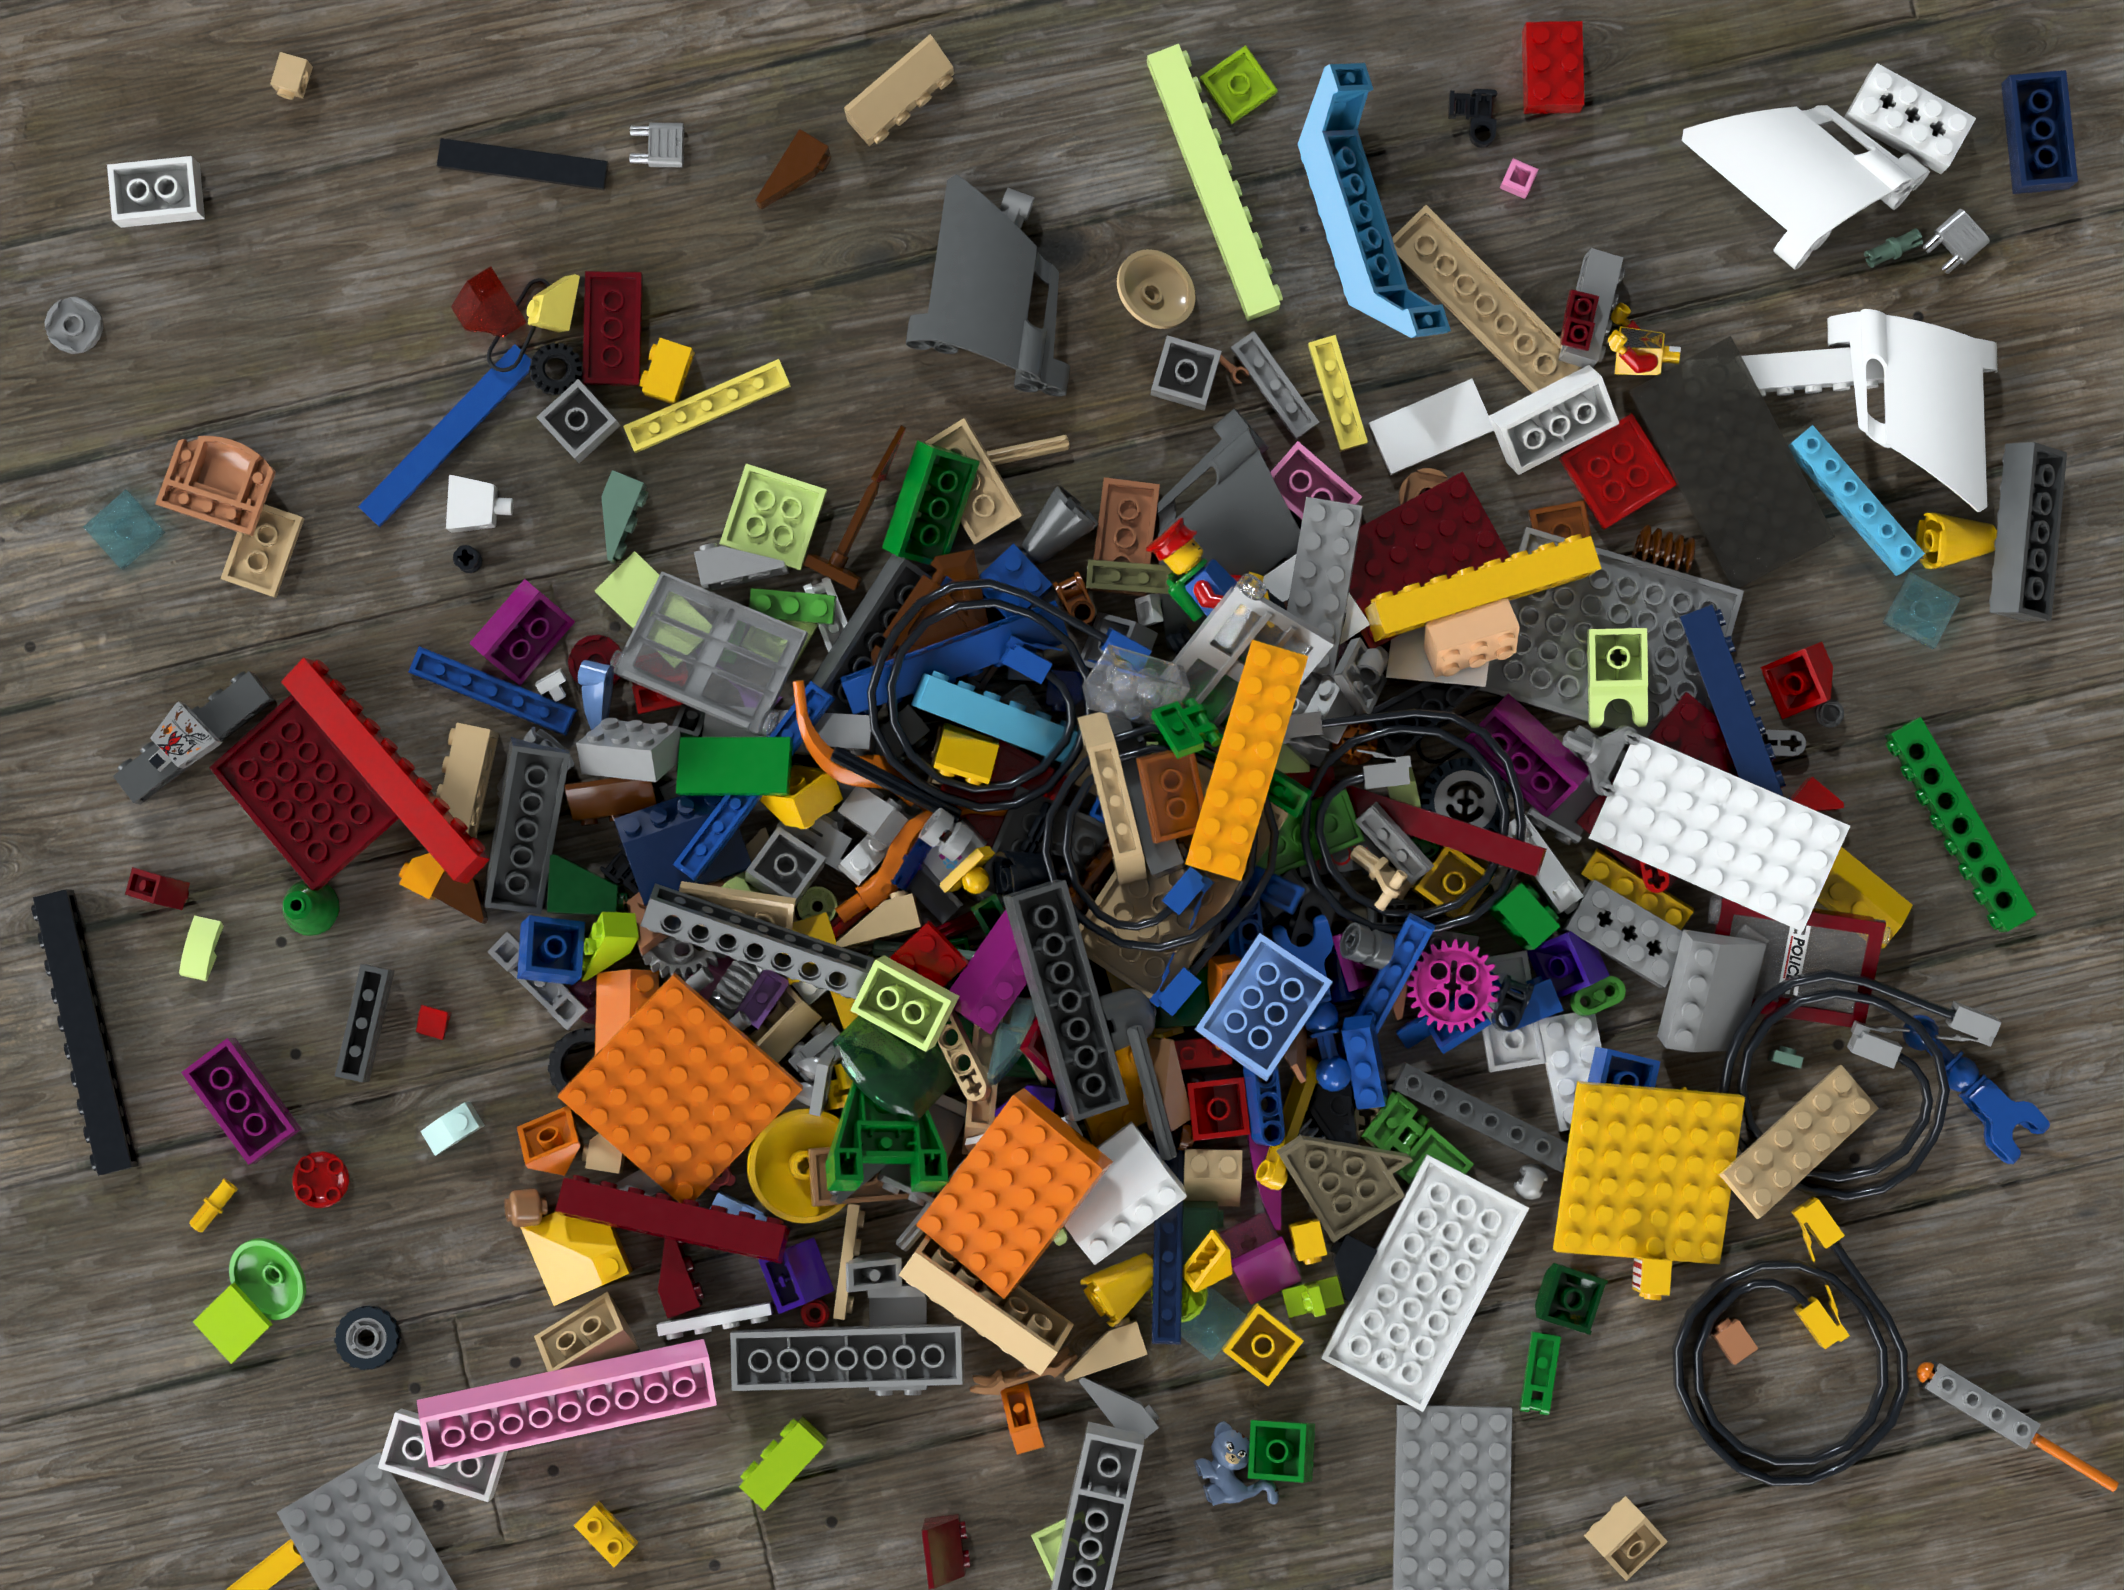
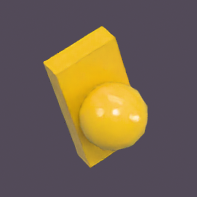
[939,846,995,894]

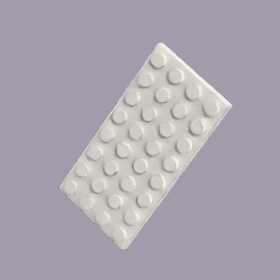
[1589,734,1850,932]
[1321,1154,1529,1412]

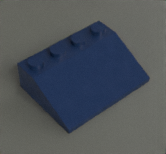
[614,795,751,906]

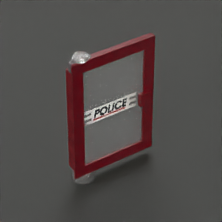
[1708,895,1891,1028]

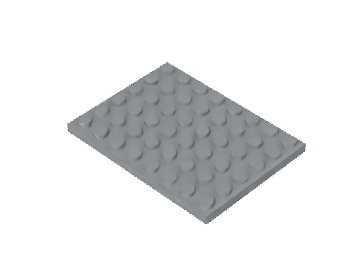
[1478,527,1744,738]

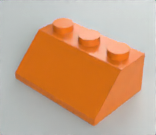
[595,969,659,1055]

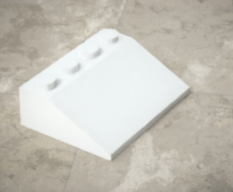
[1065,1121,1187,1265]

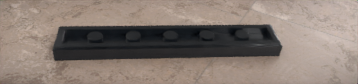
[436,138,609,191]

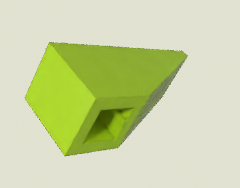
[581,912,639,981]

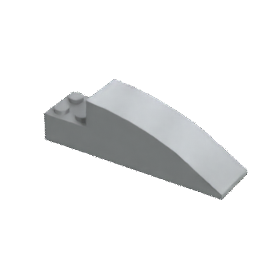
[1050,1422,1145,1590]

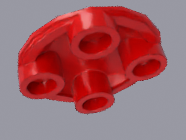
[292,1151,349,1208]

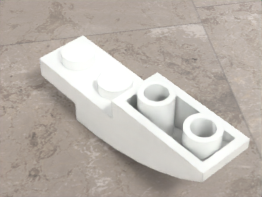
[837,799,924,886]

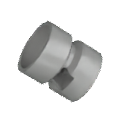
[919,808,974,861]

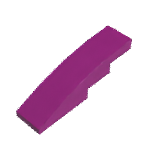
[1247,1135,1281,1230]

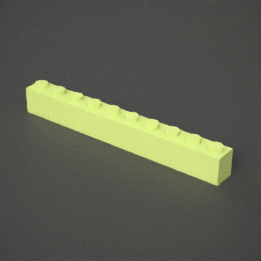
[1147,44,1283,322]

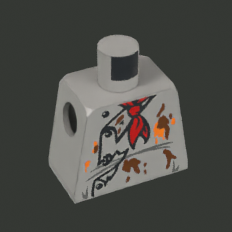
[148,701,222,772]

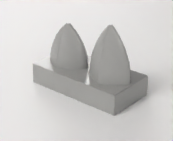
[795,1051,835,1117]

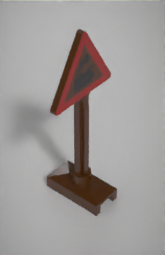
[803,425,906,590]

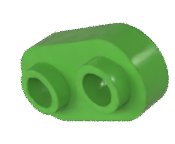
[1570,976,1626,1016]

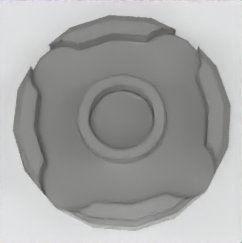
[45,297,103,354]

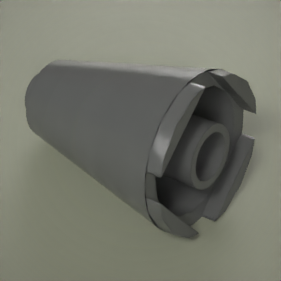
[1022,486,1099,564]

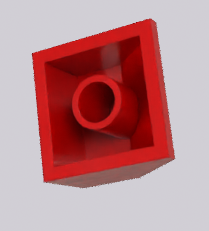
[1187,1077,1250,1141]

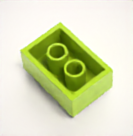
[739,1416,828,1511]

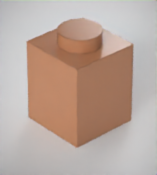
[1710,1317,1758,1365]

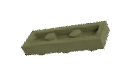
[1086,560,1173,594]

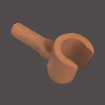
[1219,355,1249,384]

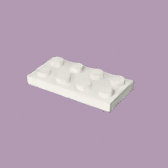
[1538,1012,1602,1132]

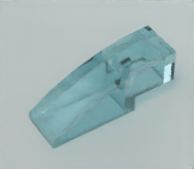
[987,997,1036,1085]

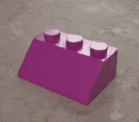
[469,579,575,686]

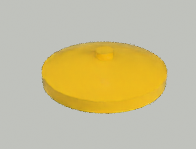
[747,1108,846,1223]

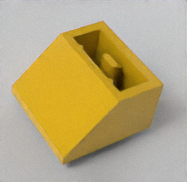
[934,723,999,785]

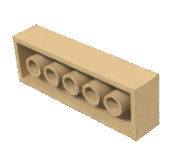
[899,1235,1074,1376]

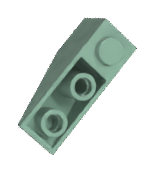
[601,470,649,565]

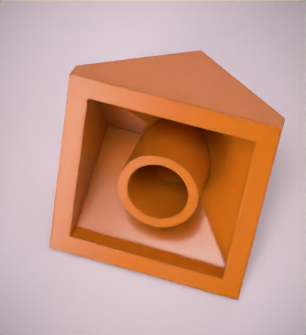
[517,1106,581,1176]

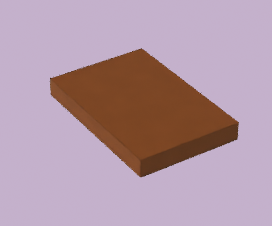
[1136,749,1204,843]

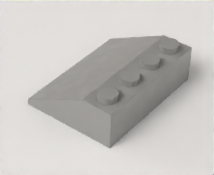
[1657,929,1767,1052]

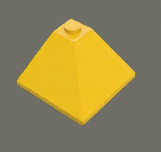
[520,1212,633,1306]

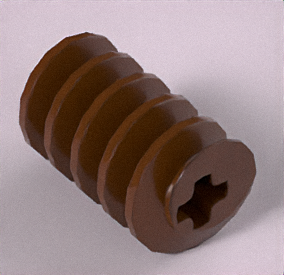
[1632,525,1695,574]

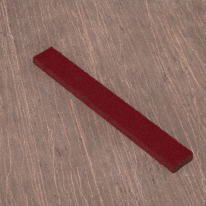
[1329,780,1547,876]

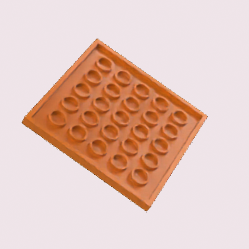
[558,972,803,1203]

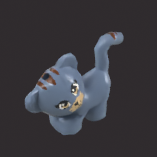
[1194,1421,1279,1506]

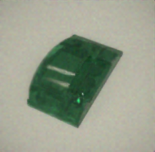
[832,1015,956,1122]

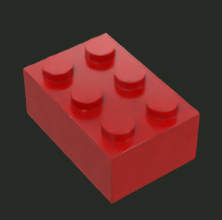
[1522,21,1584,114]

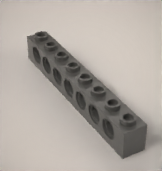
[640,883,874,999]
[1391,1063,1568,1174]

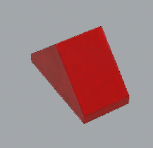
[1791,776,1844,811]

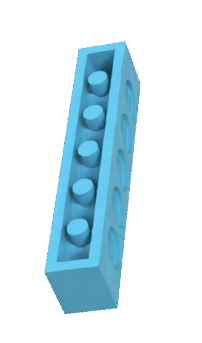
[1785,425,1925,576]

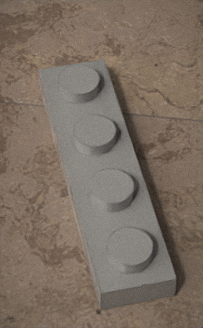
[1231,331,1319,440]

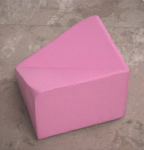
[1500,158,1539,199]

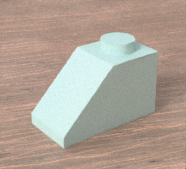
[420,1102,485,1156]

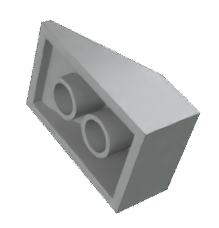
[694,543,789,591]

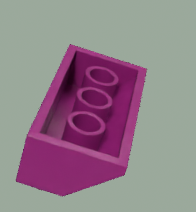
[1464,693,1589,818]
[949,909,1027,1034]

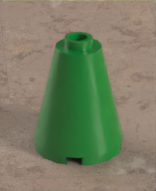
[282,880,340,936]

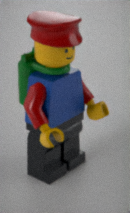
[1146,518,1283,658]

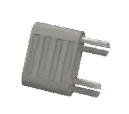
[629,122,684,168]
[1923,209,1990,274]

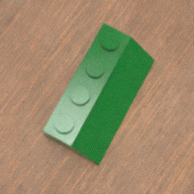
[882,440,980,565]

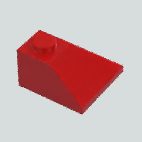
[1760,642,1833,719]

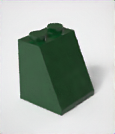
[547,855,629,916]

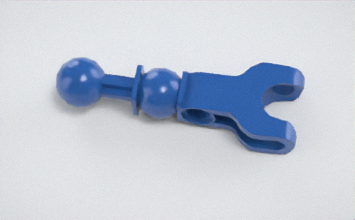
[1271,915,1351,1092]
[1903,1015,2050,1164]

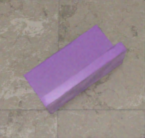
[734,970,789,1031]

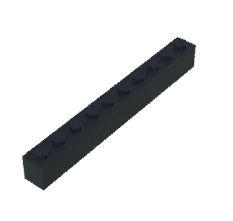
[31,889,139,1176]

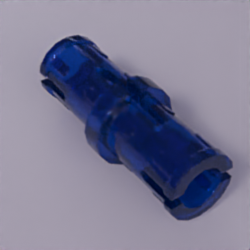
[890,837,932,891]

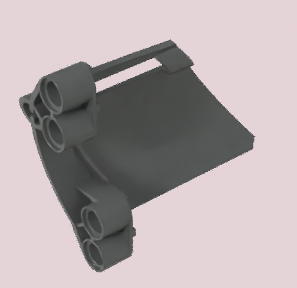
[906,174,1070,396]
[1158,408,1301,649]

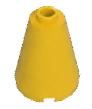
[1916,512,1997,569]
[1080,1252,1153,1327]

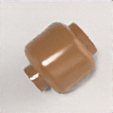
[504,1188,548,1228]

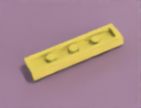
[1308,335,1368,452]

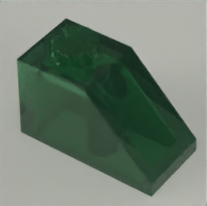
[1182,1201,1224,1264]

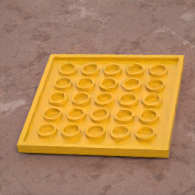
[1553,1081,1745,1264]

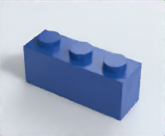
[1342,1014,1388,1110]

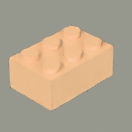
[1424,598,1520,678]

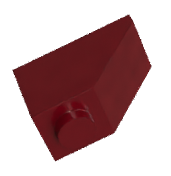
[125,867,190,910]

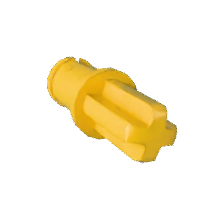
[189,1179,238,1232]

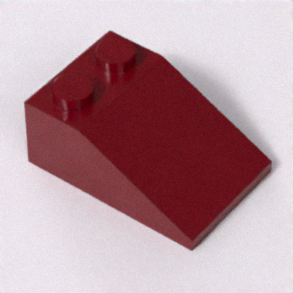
[922,1514,971,1589]

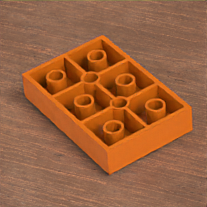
[916,1088,1113,1299]

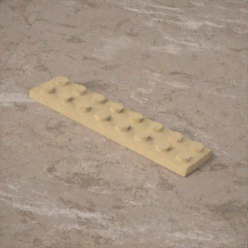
[1392,205,1582,394]

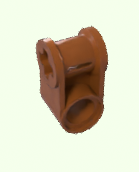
[1052,571,1095,626]

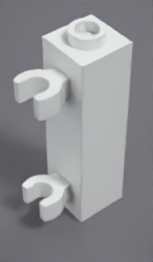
[1508,815,1584,914]

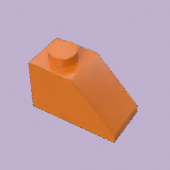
[1000,1382,1045,1455]

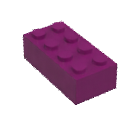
[181,1038,302,1165]

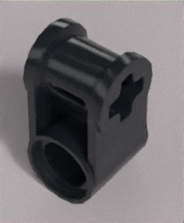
[1491,974,1534,1032]

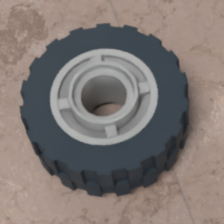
[334,1305,401,1370]

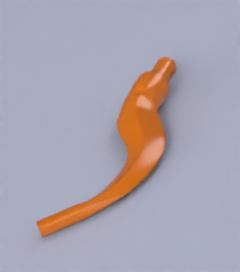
[793,680,926,811]
[835,804,1007,923]

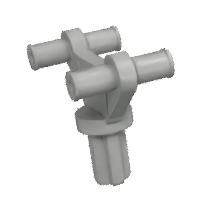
[1562,725,1640,797]

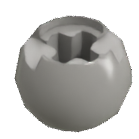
[1514,1164,1548,1200]

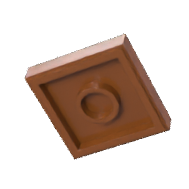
[1528,500,1592,538]

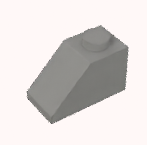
[846,1252,902,1292]

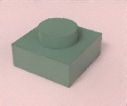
[1767,1046,1804,1069]

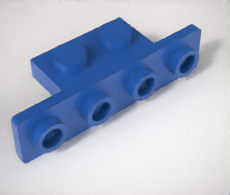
[1396,972,1501,1054]

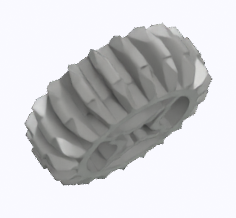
[709,960,763,1018]

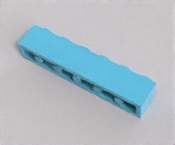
[911,671,1078,763]

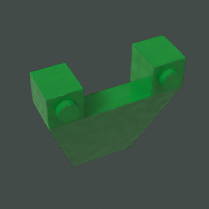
[826,1070,948,1192]

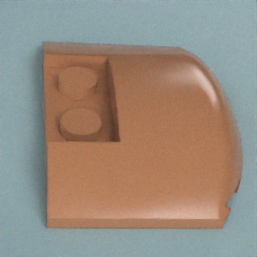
[155,436,276,536]

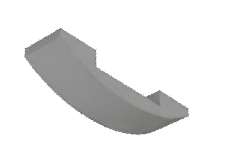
[487,931,588,1031]

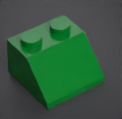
[1248,1420,1315,1483]

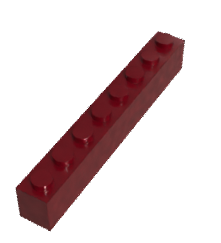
[555,1175,790,1264]

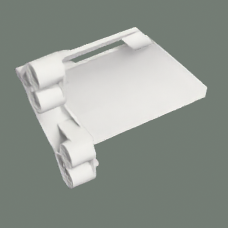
[1682,105,1930,270]
[1827,309,1998,512]

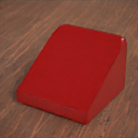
[416,1005,452,1040]

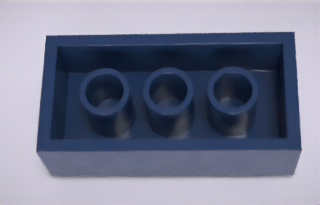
[2001,70,2078,194]

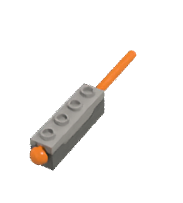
[1916,1361,2119,1492]

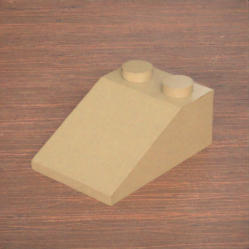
[836,890,923,950]

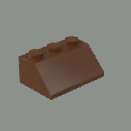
[564,778,660,826]

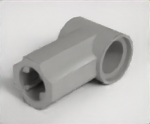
[1000,188,1035,229]

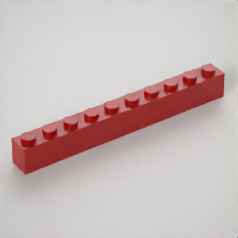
[281,657,490,884]

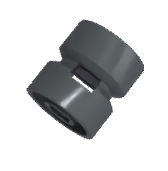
[1340,922,1394,969]

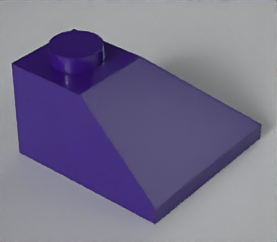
[1526,931,1610,998]

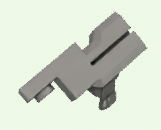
[775,810,854,874]

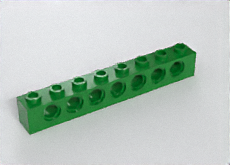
[1885,717,2037,932]

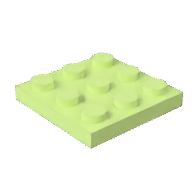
[719,464,827,571]

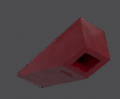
[658,1238,705,1319]

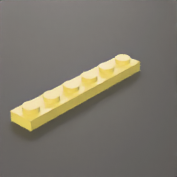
[623,359,791,453]

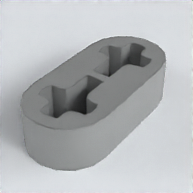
[1761,730,1806,757]

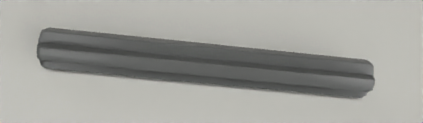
[1127,1025,1177,1160]

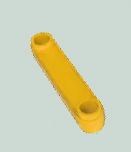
[1256,1056,1320,1190]
[226,1539,304,1590]

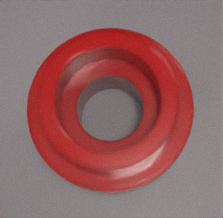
[801,1299,830,1328]

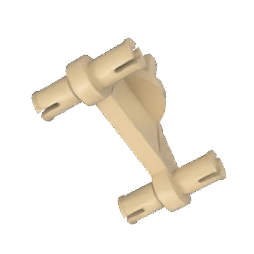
[1350,845,1419,911]

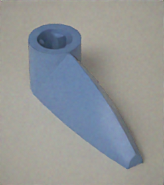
[578,660,614,730]

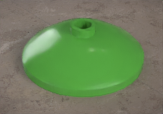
[229,1238,306,1320]

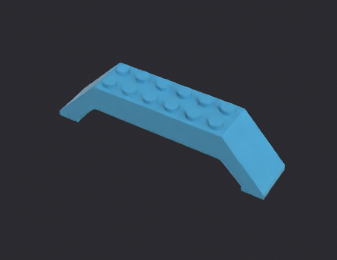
[1298,63,1451,338]

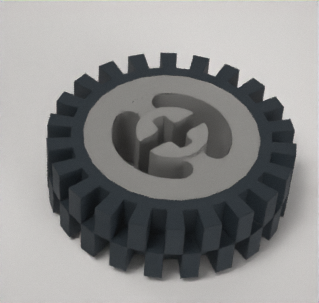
[1420,758,1509,832]

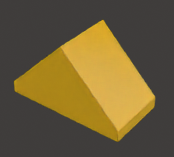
[1182,1230,1232,1292]

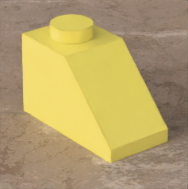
[527,274,580,333]

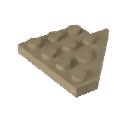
[1276,1135,1413,1243]

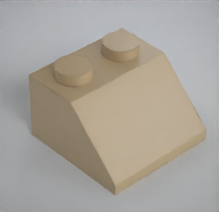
[1183,1148,1242,1207]
[1584,1496,1668,1581]

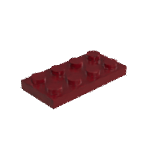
[582,271,643,386]

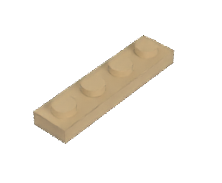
[833,1203,865,1320]

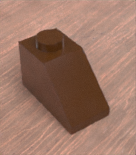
[431,871,488,924]

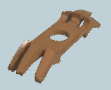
[970,1345,1077,1395]

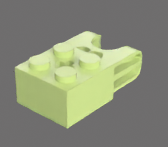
[1587,628,1648,728]

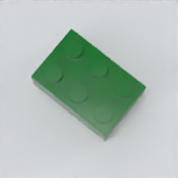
[1488,883,1560,951]

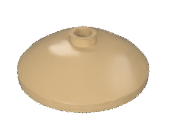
[1117,249,1195,329]

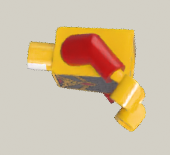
[1608,302,1681,375]

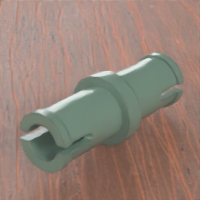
[1864,228,1923,268]

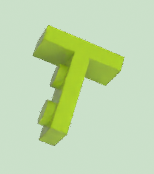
[1281,1275,1344,1318]

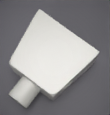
[446,475,513,532]

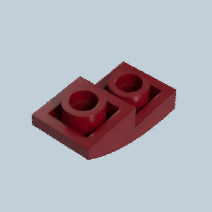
[1560,289,1599,351]

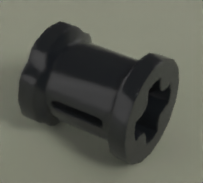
[453,545,483,574]

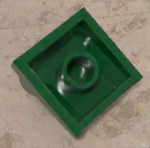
[1535,1263,1608,1335]

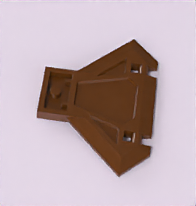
[871,549,998,691]

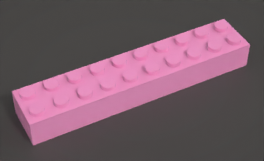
[416,1339,717,1468]

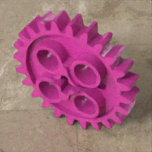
[1406,939,1500,1033]

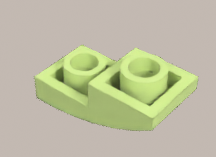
[179,916,224,981]

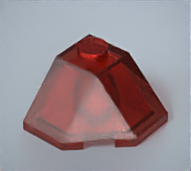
[451,266,527,337]

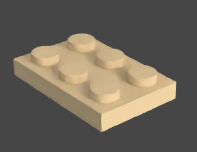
[221,504,305,598]

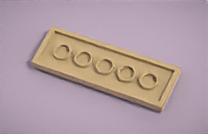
[1719,1065,1879,1219]

